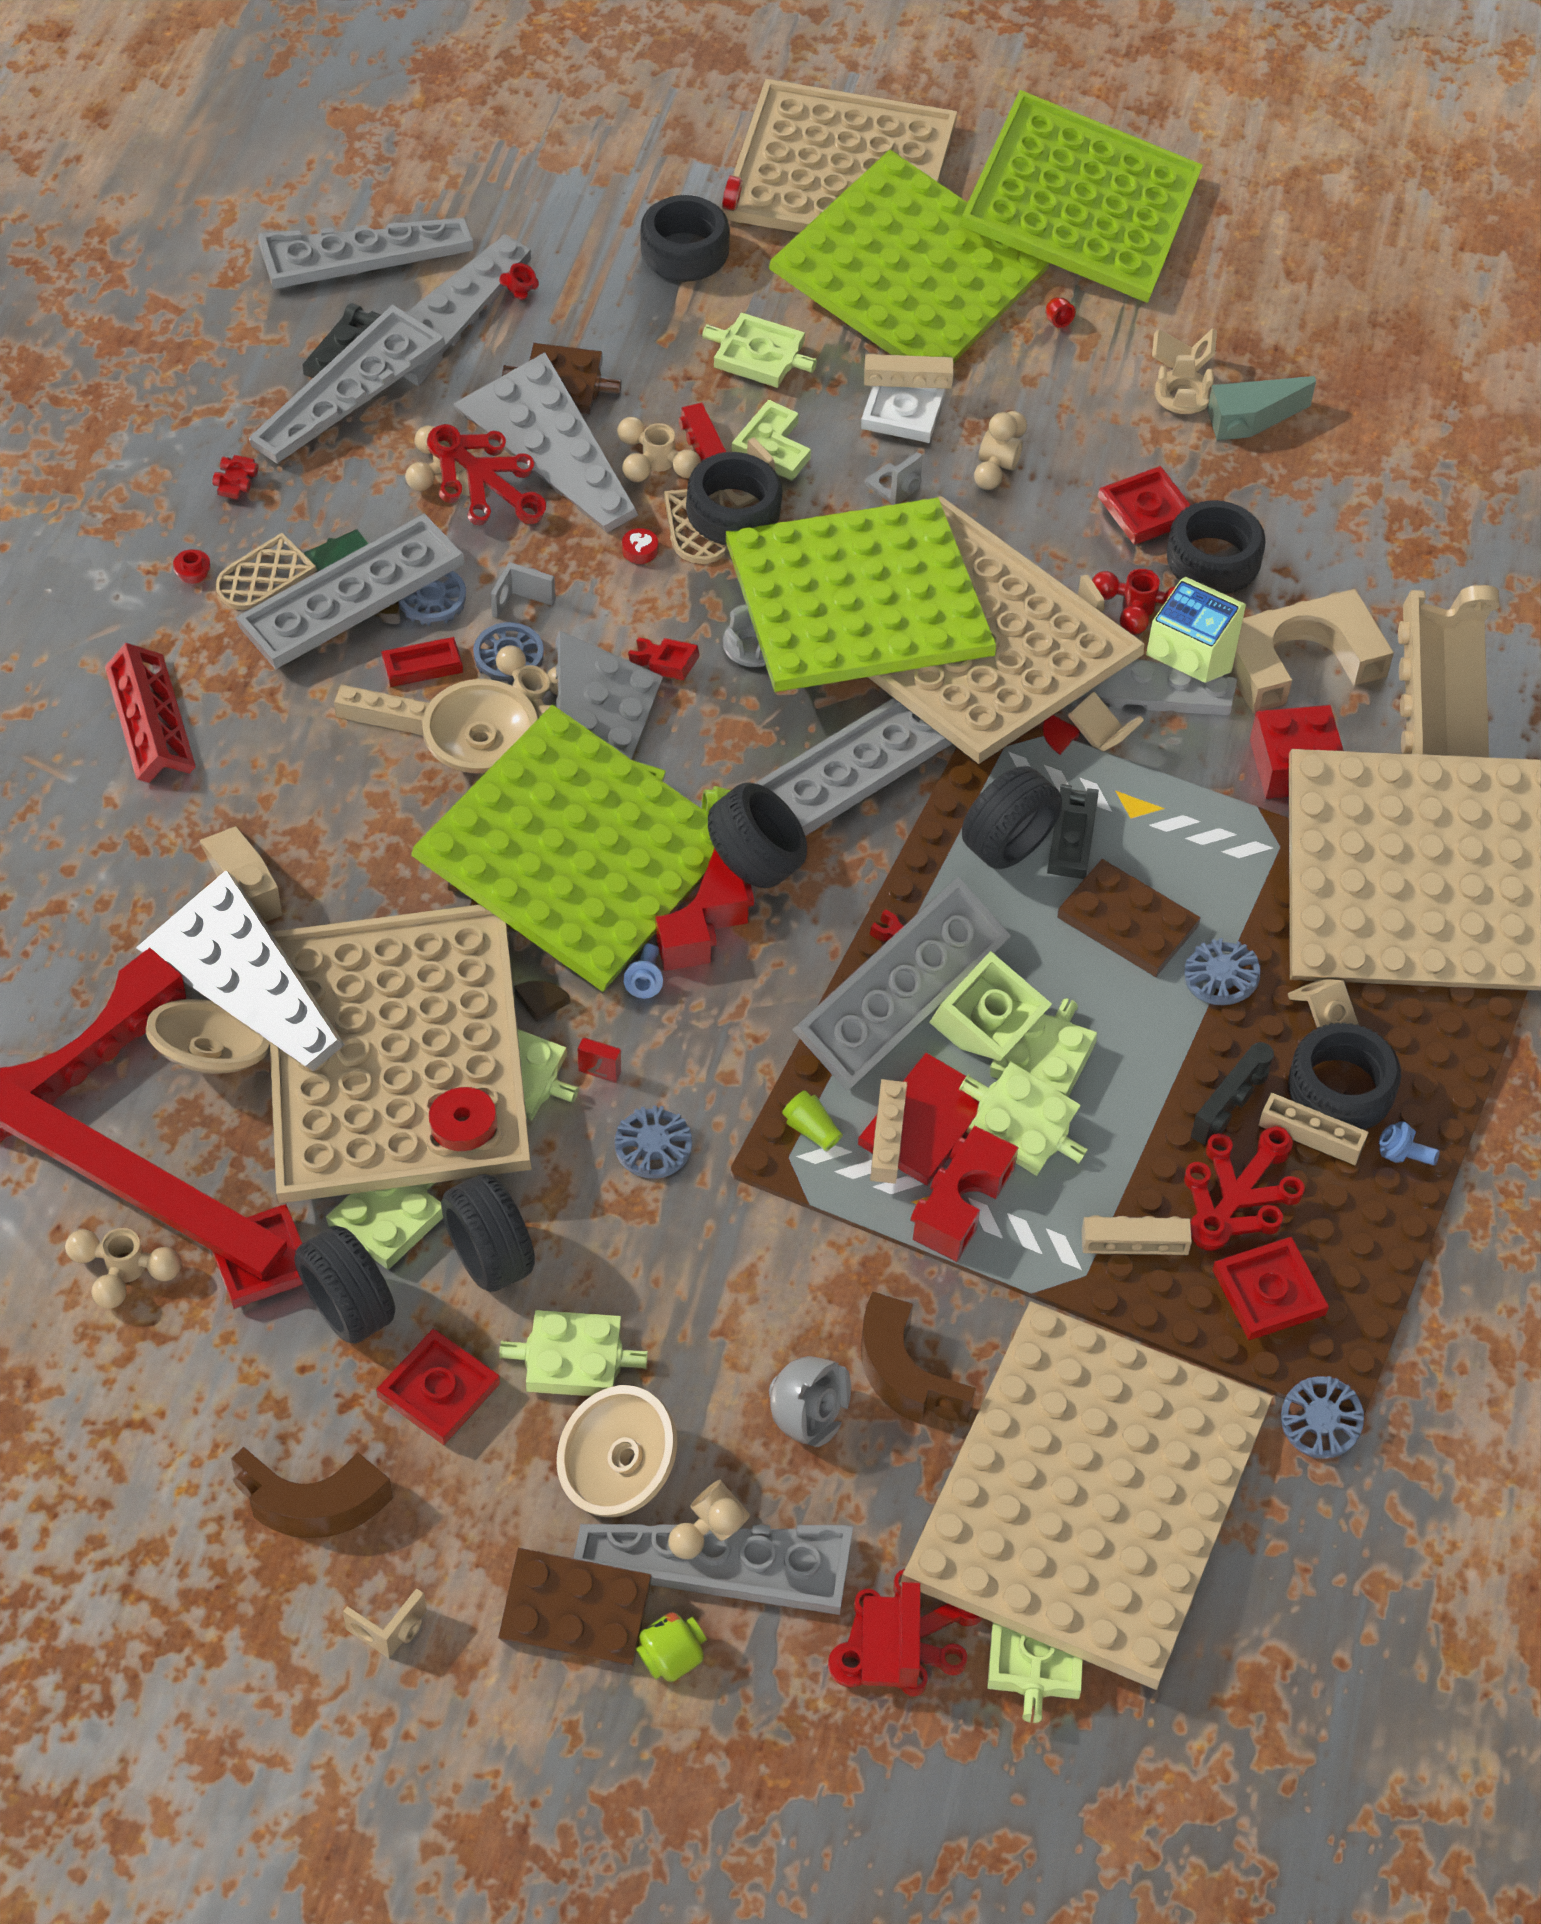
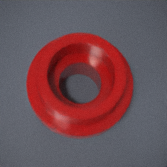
[173,549,211,584]

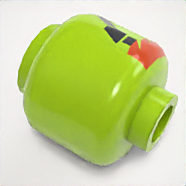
[636,1612,707,1682]

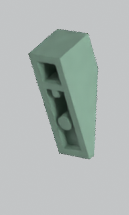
[1207,376,1316,440]

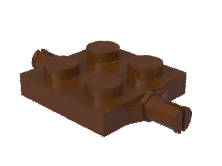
[502,343,622,415]

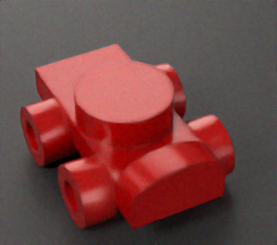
[212,455,259,499]

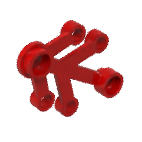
[427,424,546,526]
[1184,1126,1305,1251]
[828,1569,983,1696]

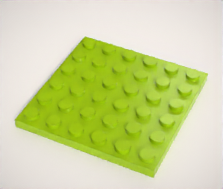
[959,90,1203,303]
[769,149,1050,364]
[726,497,996,692]
[411,704,714,992]

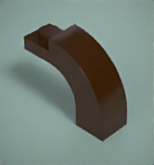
[861,1291,976,1424]
[231,1447,393,1538]

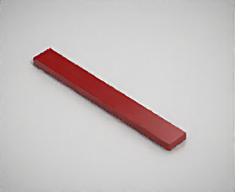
[0,1081,287,1280]

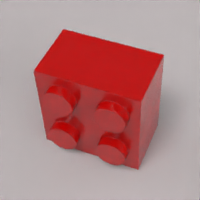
[1250,705,1344,799]

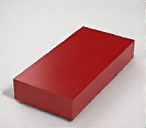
[381,637,463,687]

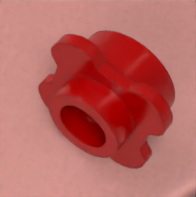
[499,263,539,300]

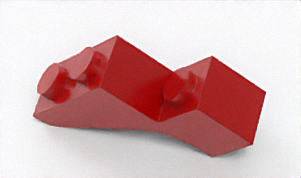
[655,848,754,971]

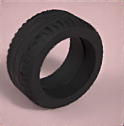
[640,195,730,282]
[686,452,783,546]
[1167,500,1266,594]
[962,766,1062,869]
[708,782,807,888]
[1288,1022,1401,1130]
[441,1174,535,1292]
[294,1226,396,1344]

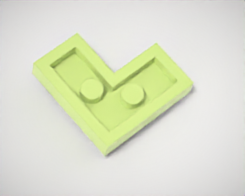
[731,400,811,481]

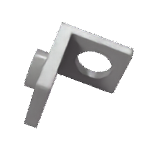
[865,452,923,505]
[491,562,556,618]

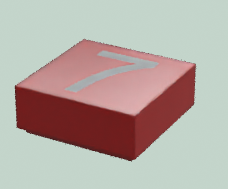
[577,1038,621,1083]

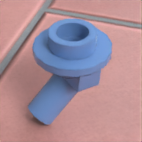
[623,944,663,999]
[1379,1121,1440,1166]

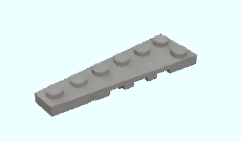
[574,1524,853,1615]

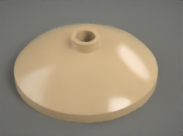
[422,679,537,773]
[146,999,270,1074]
[557,1385,677,1517]

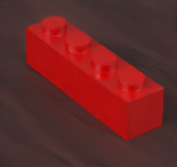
[679,402,726,461]

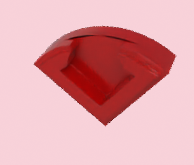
[1043,715,1080,755]

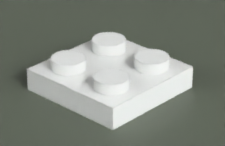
[861,386,946,443]

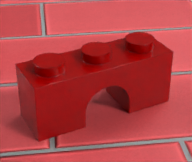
[910,1125,1019,1262]

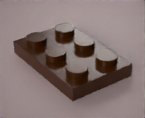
[1057,859,1201,977]
[498,1547,652,1667]

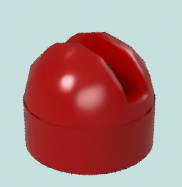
[1045,297,1076,328]

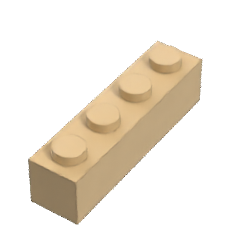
[864,354,953,389]
[334,684,429,735]
[870,1079,907,1184]
[1258,1093,1369,1165]
[1081,1215,1192,1255]

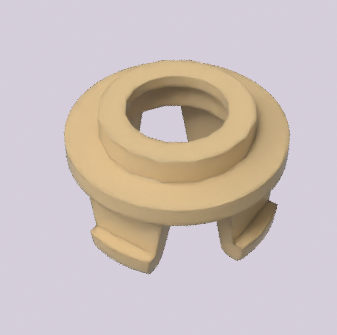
[1155,355,1214,414]

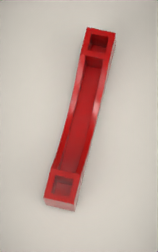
[0,947,187,1142]

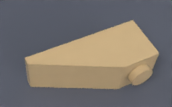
[200,826,282,922]

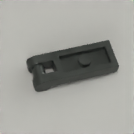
[302,303,381,378]
[1047,784,1099,879]
[1191,1042,1274,1145]

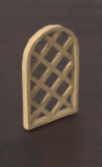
[664,489,728,564]
[216,533,317,610]

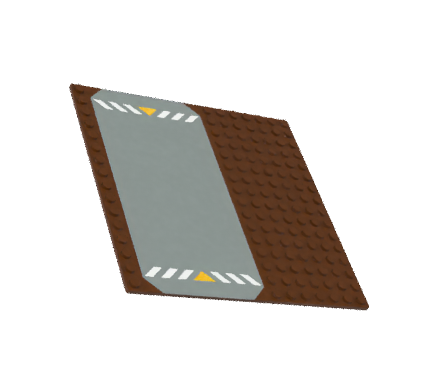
[731,727,1528,1427]

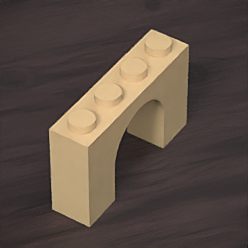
[1230,589,1394,713]

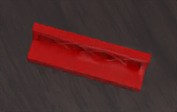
[105,643,196,783]

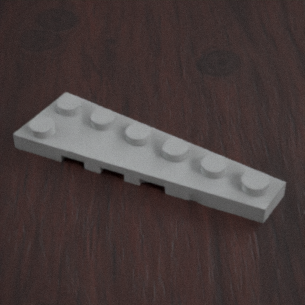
[258,218,473,289]
[403,234,531,386]
[249,304,446,464]
[1072,659,1237,716]

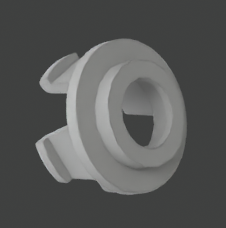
[723,604,766,667]

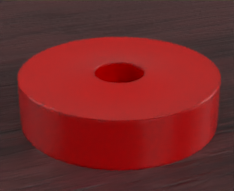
[428,1087,498,1151]

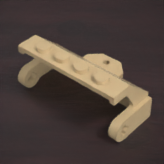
[1398,585,1499,757]

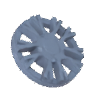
[398,571,466,626]
[473,622,544,684]
[1185,938,1260,1005]
[615,1106,692,1178]
[1281,1376,1364,1459]

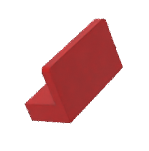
[861,1582,920,1688]

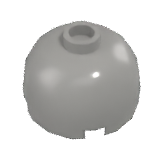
[769,1356,851,1447]

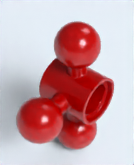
[1092,569,1176,635]

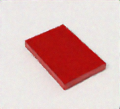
[858,1053,980,1186]

